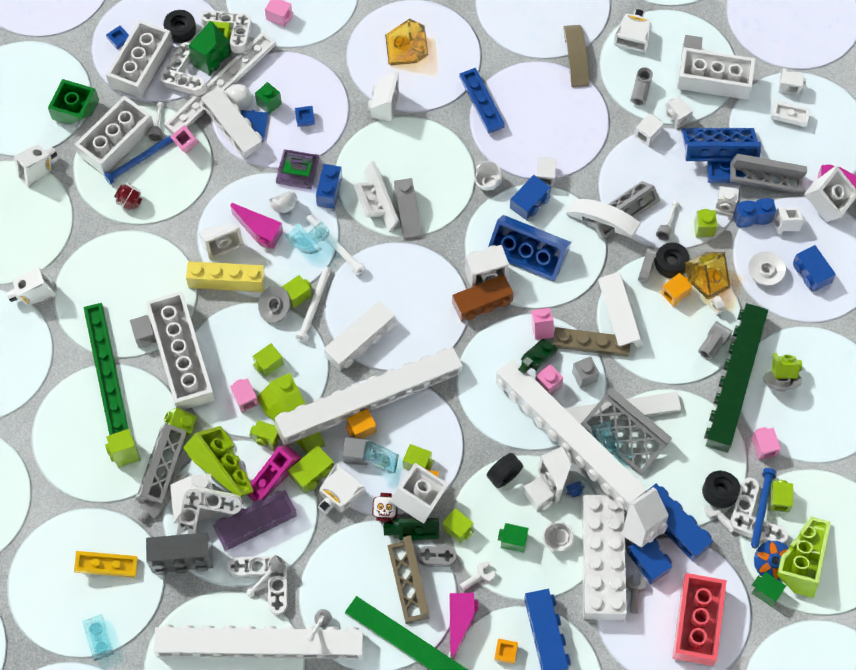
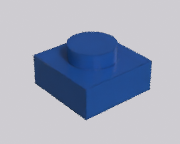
[106,25,129,50]
[295,106,315,127]

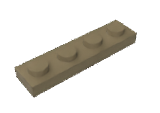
[553,327,631,357]

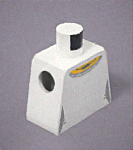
[613,9,650,53]
[14,144,57,188]
[7,267,57,305]
[318,464,366,514]

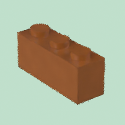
[452,274,514,322]

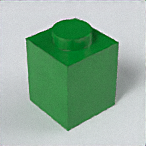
[255,82,282,115]
[497,523,529,553]
[751,572,786,607]

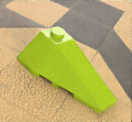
[257,373,326,454]
[183,426,253,497]
[777,517,831,598]

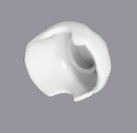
[225,84,253,110]
[474,161,502,191]
[268,191,298,213]
[542,521,574,552]

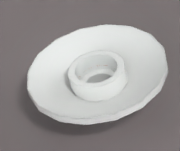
[748,251,786,286]

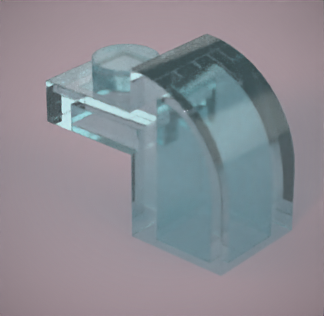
[285,221,331,254]

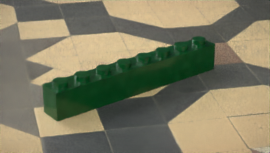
[704,303,769,453]

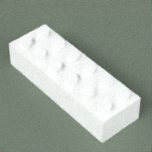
[145,291,215,410]
[581,495,627,620]

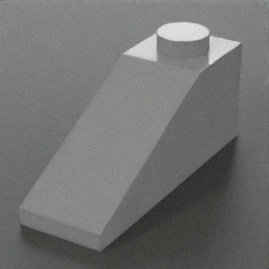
[394,178,422,240]

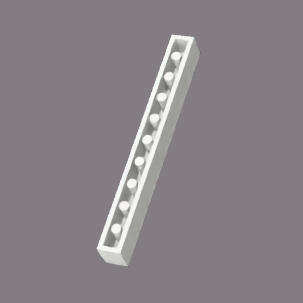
[275,347,463,446]
[496,359,647,512]
[153,624,364,659]

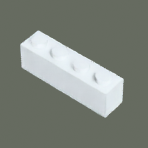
[201,86,262,160]
[323,300,396,371]

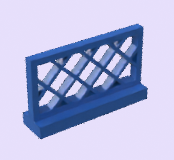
[681,128,761,161]

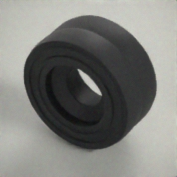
[163,9,196,43]
[654,242,690,278]
[486,453,523,488]
[702,470,740,508]

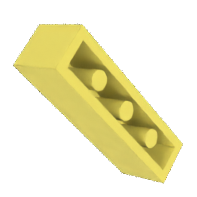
[186,261,265,292]

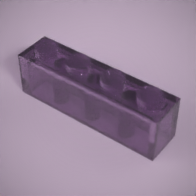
[212,490,297,552]

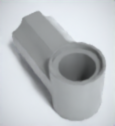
[630,67,653,106]
[698,321,733,360]

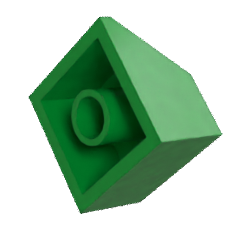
[188,21,231,76]
[48,79,99,124]

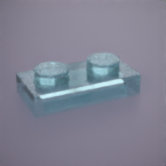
[362,441,399,474]
[82,614,114,661]

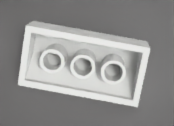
[677,47,755,100]

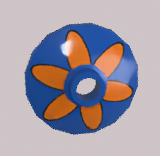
[754,541,789,581]

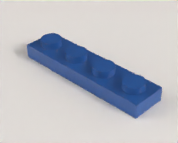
[459,68,505,134]

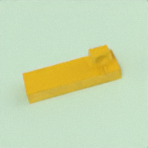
[74,551,138,578]

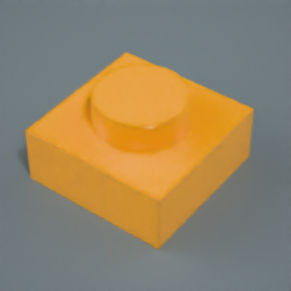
[494,638,518,664]

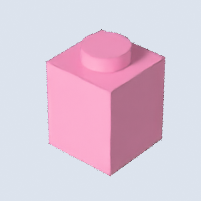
[264,0,294,27]
[170,125,199,154]
[531,308,554,340]
[535,364,564,395]
[230,378,259,413]
[751,427,781,460]

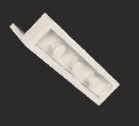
[598,272,643,348]

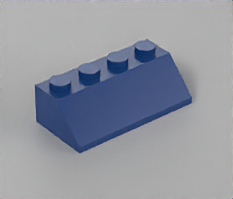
[488,215,572,281]

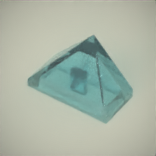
[591,421,617,455]

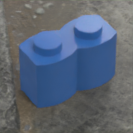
[734,198,777,228]

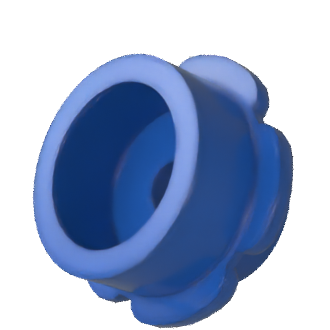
[566,481,585,498]

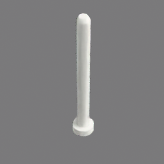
[307,215,366,276]
[295,266,331,342]

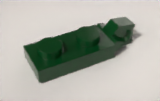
[518,339,558,374]
[383,518,439,541]

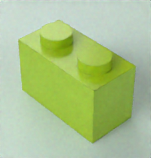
[105,429,141,468]
[288,445,334,493]

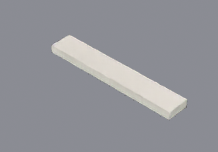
[565,391,681,425]

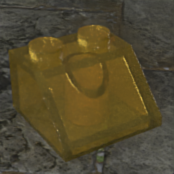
[385,18,428,65]
[685,252,731,299]

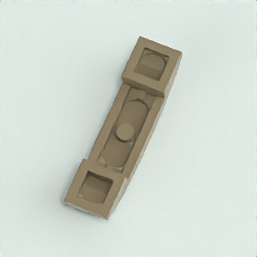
[563,25,589,87]

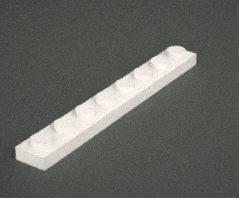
[164,32,276,134]

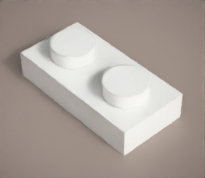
[771,100,811,127]

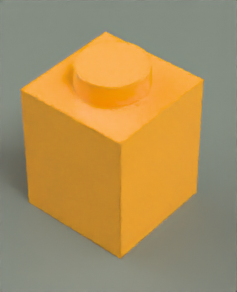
[660,273,692,307]
[345,409,377,439]

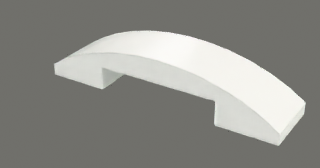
[566,199,640,238]

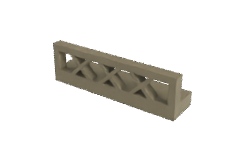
[387,536,429,624]

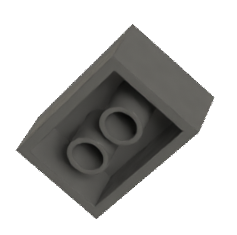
[146,533,213,575]

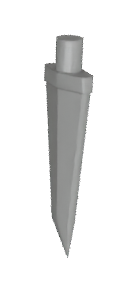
[138,472,191,523]

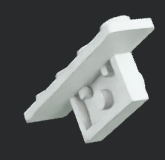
[354,161,399,231]

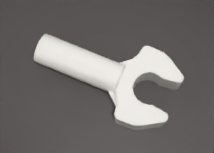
[699,283,725,315]
[704,505,734,533]
[459,562,496,591]

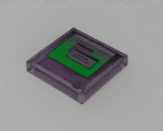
[275,149,320,189]

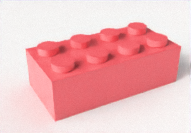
[672,573,727,666]

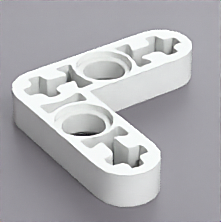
[201,11,252,53]
[160,42,207,96]
[730,478,788,543]
[176,486,242,535]
[228,556,287,616]

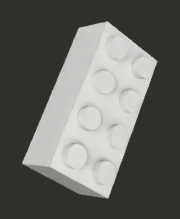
[106,19,173,98]
[74,95,154,174]

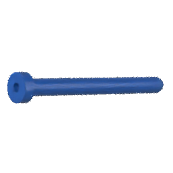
[103,135,174,185]
[751,468,777,549]

